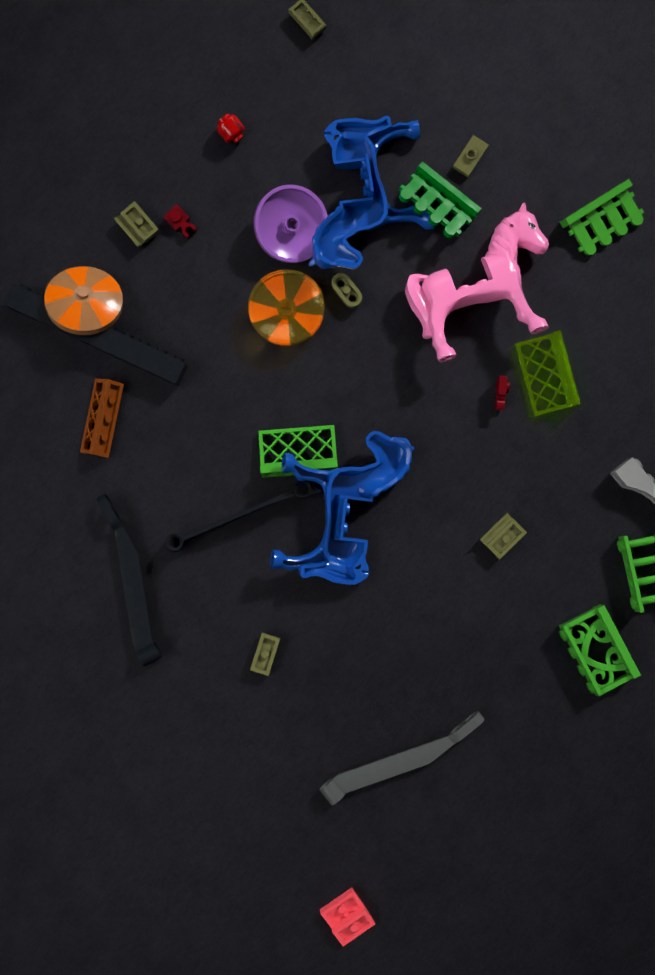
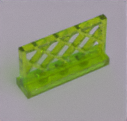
[515,330,580,417]

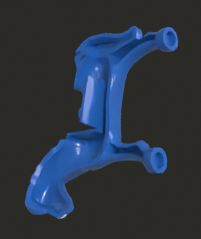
[308,115,434,269]
[270,431,414,585]

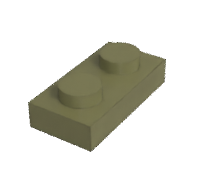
[250,632,280,676]

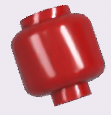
[217,113,245,143]

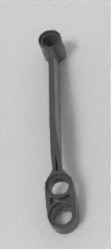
[319,711,485,805]

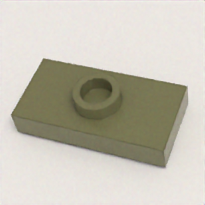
[288,0,327,40]
[452,135,489,177]

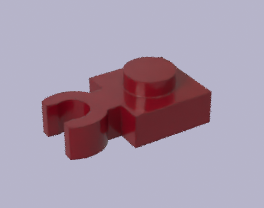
[163,204,197,239]
[495,375,510,411]

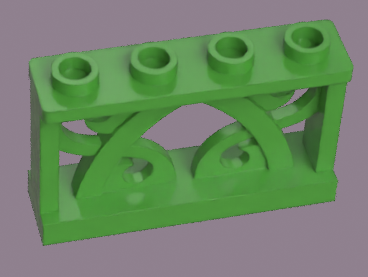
[559,604,641,697]

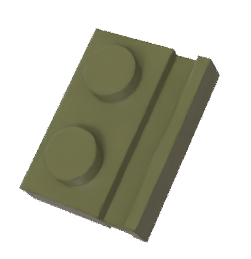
[114,201,160,249]
[479,513,527,559]

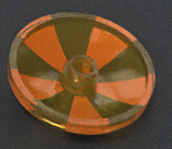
[248,269,325,345]

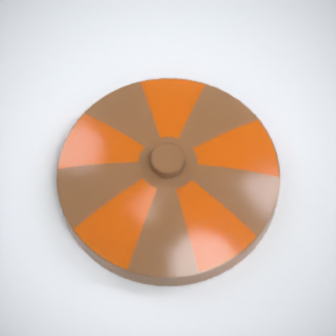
[44,266,123,335]

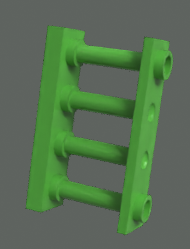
[617,535,655,613]

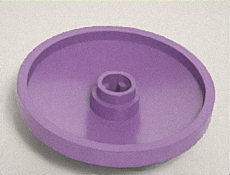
[253,185,328,263]

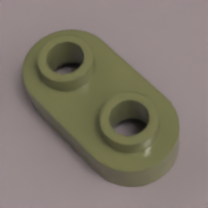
[332,273,362,308]

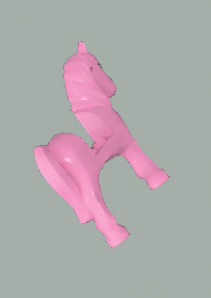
[405,203,549,363]

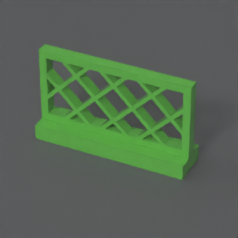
[258,425,338,478]

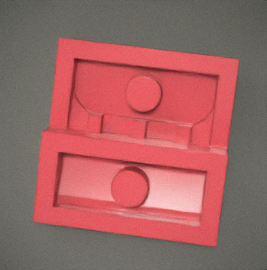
[320,887,375,946]

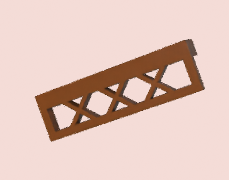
[80,379,124,458]

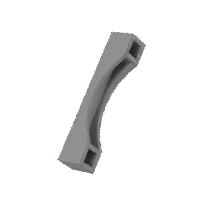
[610,457,655,504]

